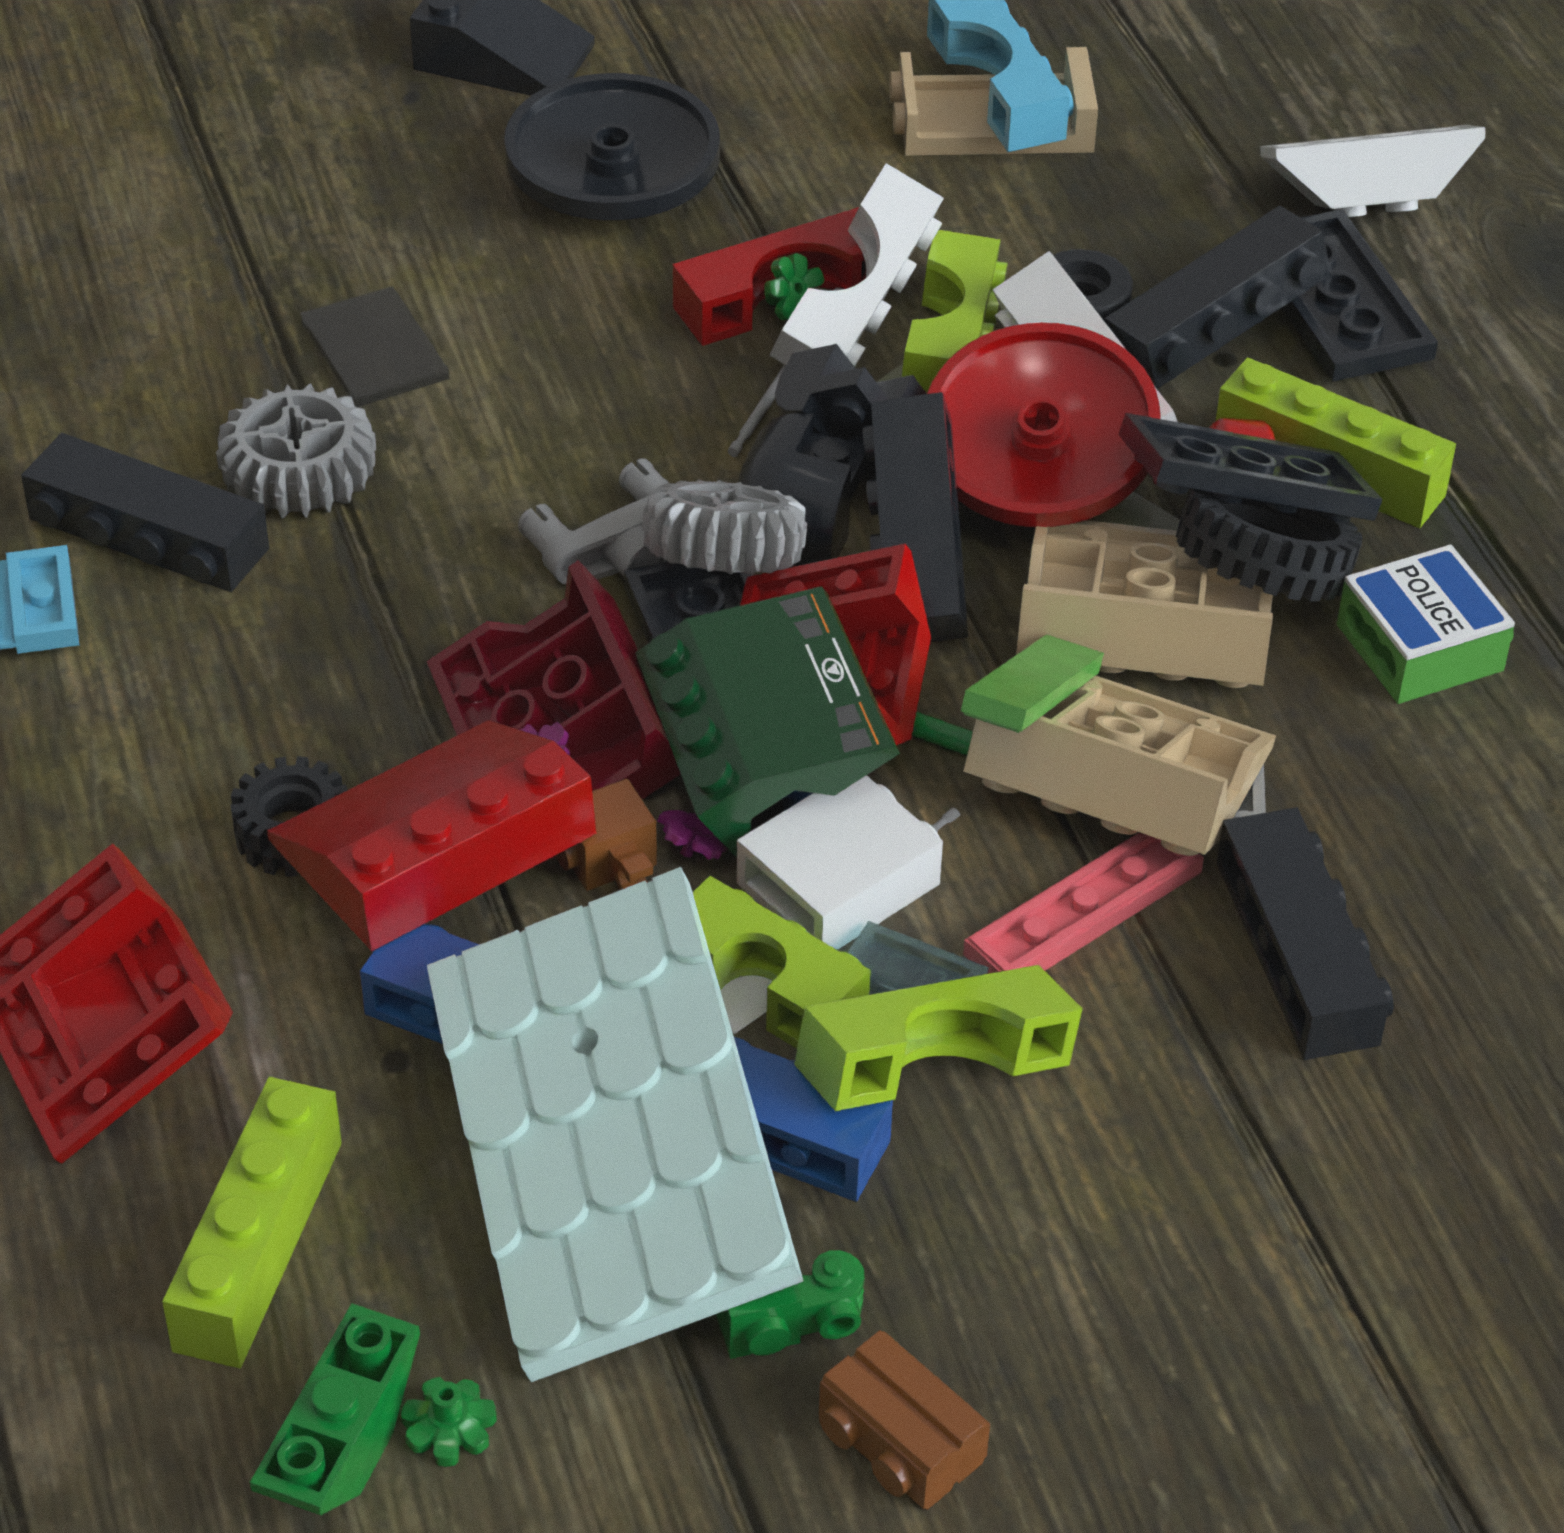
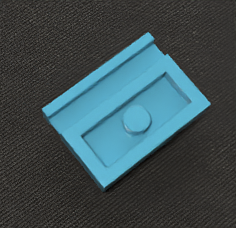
[0,545,80,654]

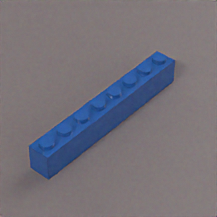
[360,924,893,1202]

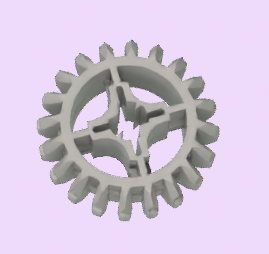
[216,383,376,519]
[642,479,807,575]

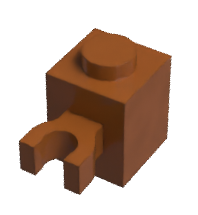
[556,779,657,891]

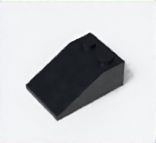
[410,0,595,96]

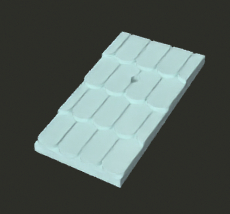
[427,867,803,1382]

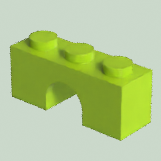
[692,876,871,1049]

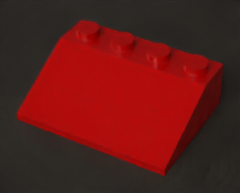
[267,720,597,951]

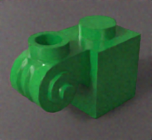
[716,1250,864,1359]

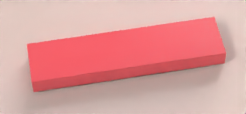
[963,832,1204,974]

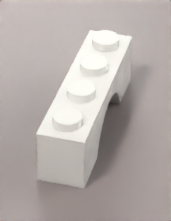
[770,163,944,367]

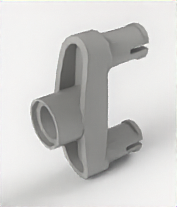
[518,459,669,584]

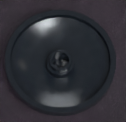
[505,73,720,220]

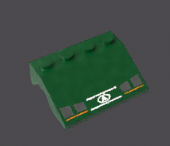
[635,586,900,858]

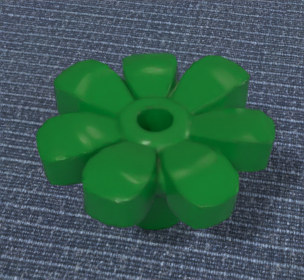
[764,253,825,321]
[401,1377,497,1467]

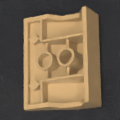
[1016,520,1273,688]
[963,676,1276,856]

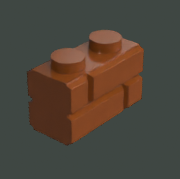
[819,1330,990,1510]

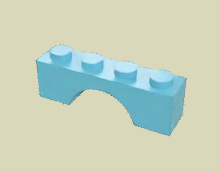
[927,0,1074,152]

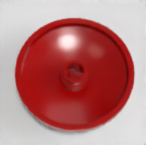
[927,322,1161,527]

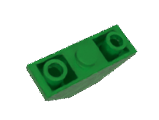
[250,1303,420,1515]

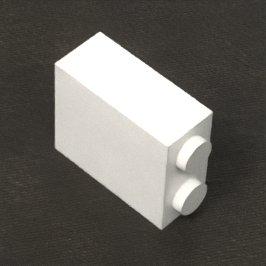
[737,775,943,950]

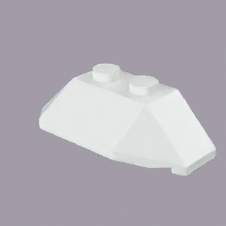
[1260,125,1485,217]

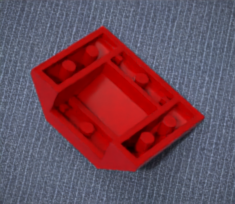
[740,544,931,745]
[0,844,233,1164]

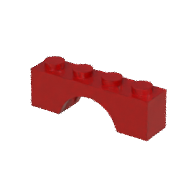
[673,207,867,346]

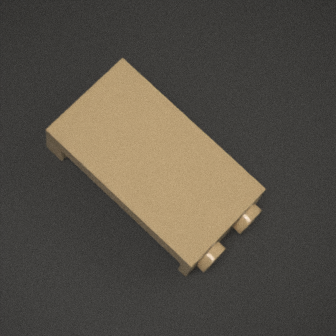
[889,47,1098,156]

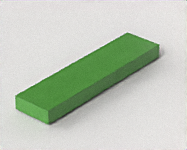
[960,634,1104,733]

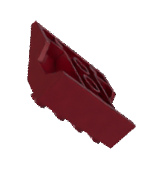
[427,560,681,799]

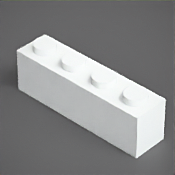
[993,251,1178,422]

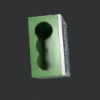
[1337,544,1515,704]

